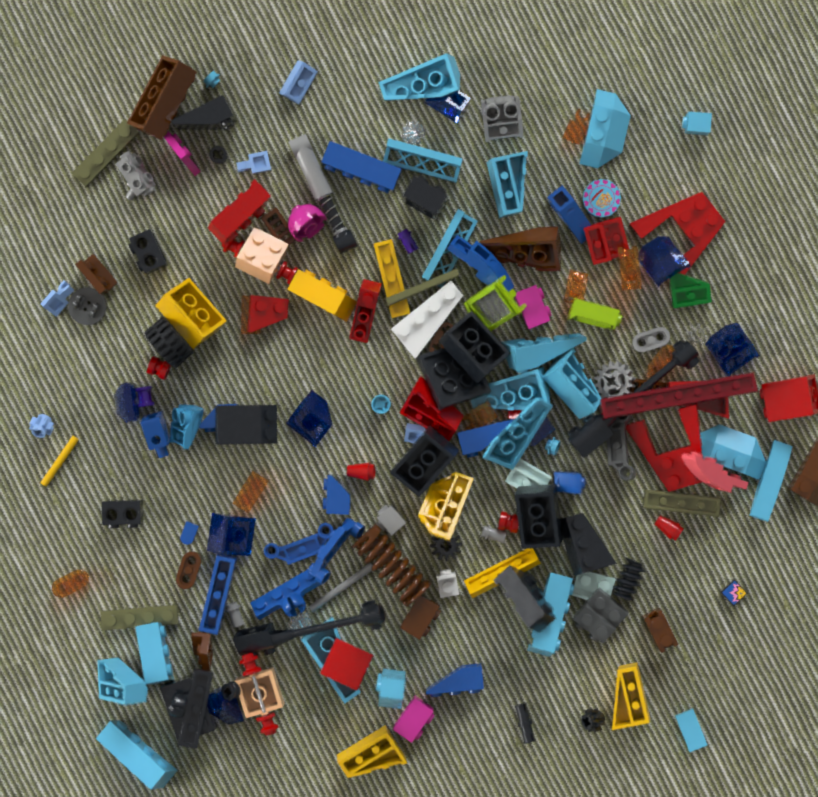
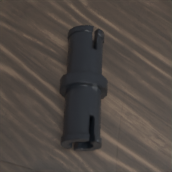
[515,703,536,744]

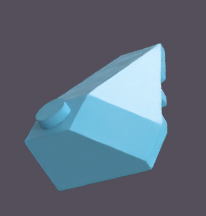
[379,53,460,101]
[501,333,587,373]
[471,367,550,410]
[482,398,553,470]

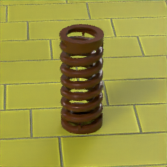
[351,524,431,607]

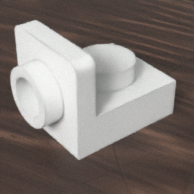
[436,569,459,598]

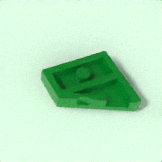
[668,271,712,308]

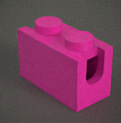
[515,285,552,329]
[393,695,435,743]

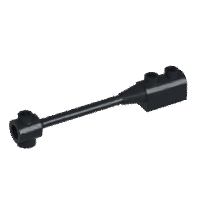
[568,340,699,458]
[233,600,386,656]

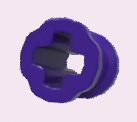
[135,386,155,407]

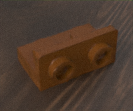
[75,254,118,295]
[191,632,213,671]

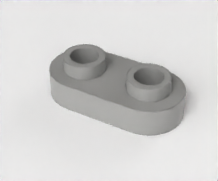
[632,327,670,352]

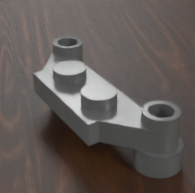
[606,415,636,481]

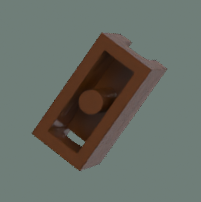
[400,595,441,640]
[642,607,679,653]

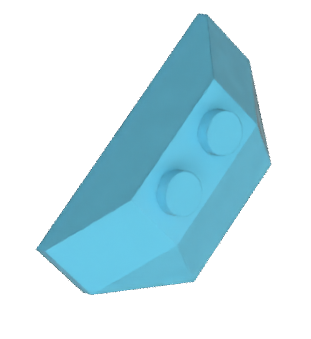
[579,89,631,169]
[690,424,766,480]

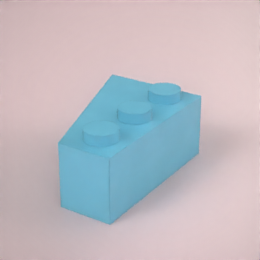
[486,151,528,218]
[542,348,602,419]
[135,622,174,685]
[97,658,148,705]
[376,669,406,709]

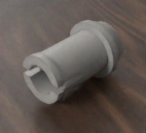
[481,525,506,543]
[226,602,245,627]

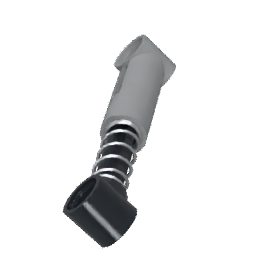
[288,134,358,254]

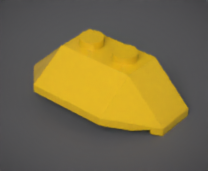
[418,472,474,541]

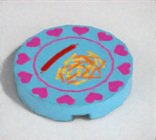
[582,179,621,218]

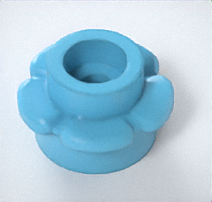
[203,71,221,88]
[545,437,561,455]

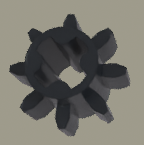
[581,708,605,732]

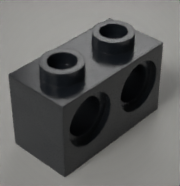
[128,229,168,275]
[102,500,144,528]

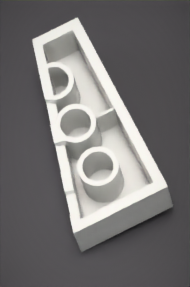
[391,281,463,359]

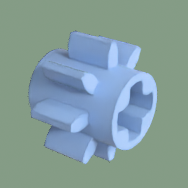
[29,414,54,438]

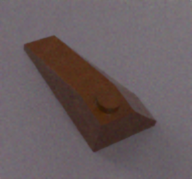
[480,226,561,272]
[787,437,818,507]

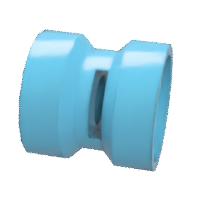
[371,395,391,414]

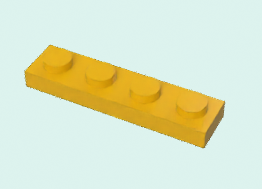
[374,239,410,318]
[464,548,541,599]

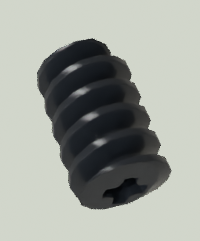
[613,557,647,601]

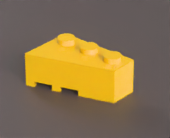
[287,269,357,322]
[612,662,650,730]
[337,725,407,778]

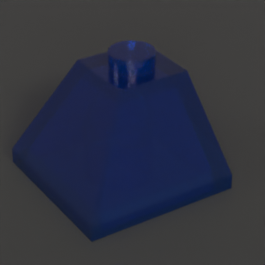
[286,390,333,447]

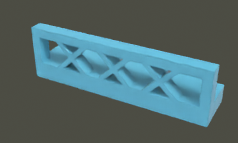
[383,138,463,183]
[422,209,478,288]

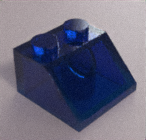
[207,513,256,556]

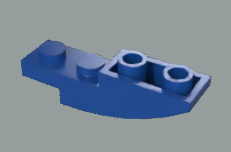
[447,235,514,291]

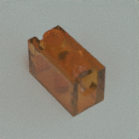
[618,246,642,291]

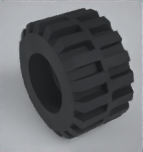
[144,317,194,368]

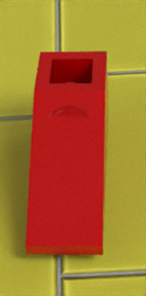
[349,279,382,343]

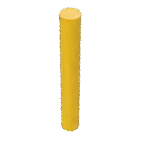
[40,436,79,487]

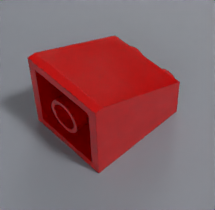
[760,374,818,422]

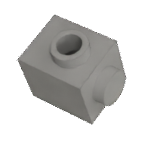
[377,504,406,535]

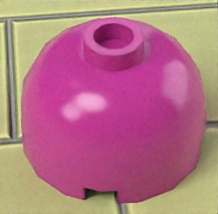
[287,204,327,242]

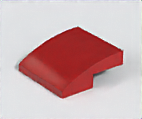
[584,216,630,265]
[320,638,374,691]

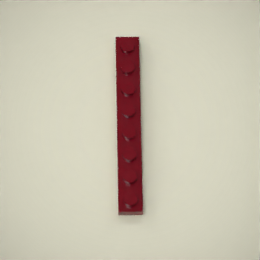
[600,372,758,419]

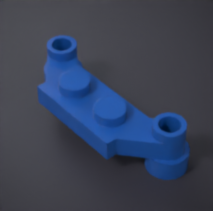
[307,518,365,585]
[264,523,334,565]

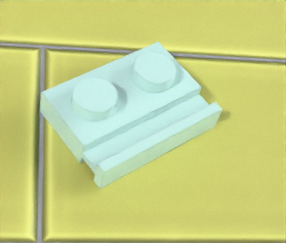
[505,458,552,488]
[572,571,616,600]

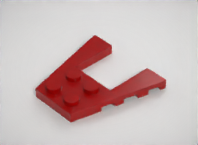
[629,192,726,275]
[626,403,704,492]

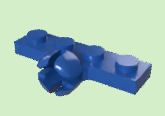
[250,569,321,620]

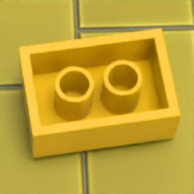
[155,278,227,349]

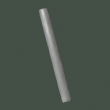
[309,563,373,613]

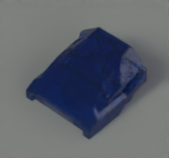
[637,236,691,287]
[705,322,760,377]
[114,382,140,423]

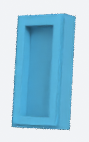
[675,708,707,752]

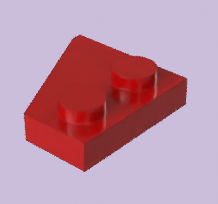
[247,295,289,333]

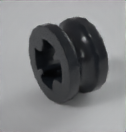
[209,146,228,164]
[221,681,241,701]

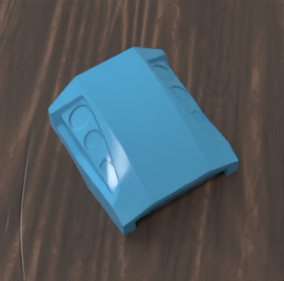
[170,404,204,449]

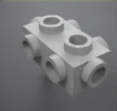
[116,151,156,201]

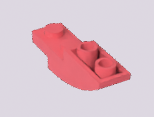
[682,452,748,493]

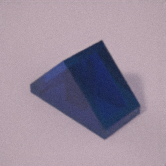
[529,417,556,446]

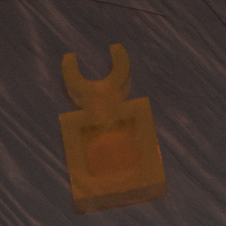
[562,109,590,146]
[462,400,498,430]

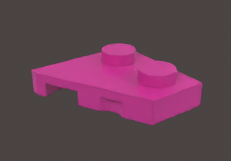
[164,131,201,176]

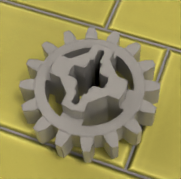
[594,361,636,399]

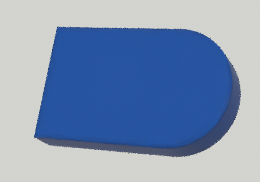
[180,521,199,545]

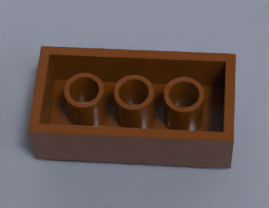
[127,55,197,140]

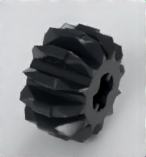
[430,531,463,562]

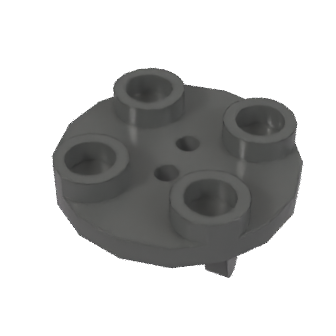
[68,287,107,325]

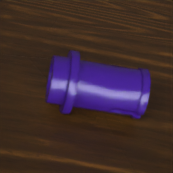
[398,229,418,254]

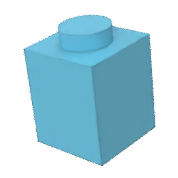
[682,112,712,135]

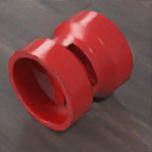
[146,356,171,380]
[497,511,518,533]

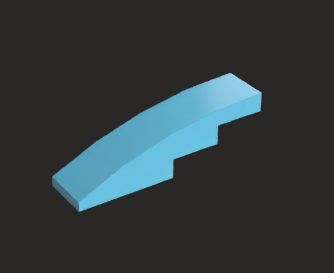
[749,440,793,522]

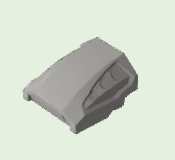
[481,95,524,142]

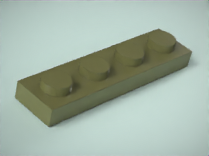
[72,119,139,187]
[101,604,179,631]

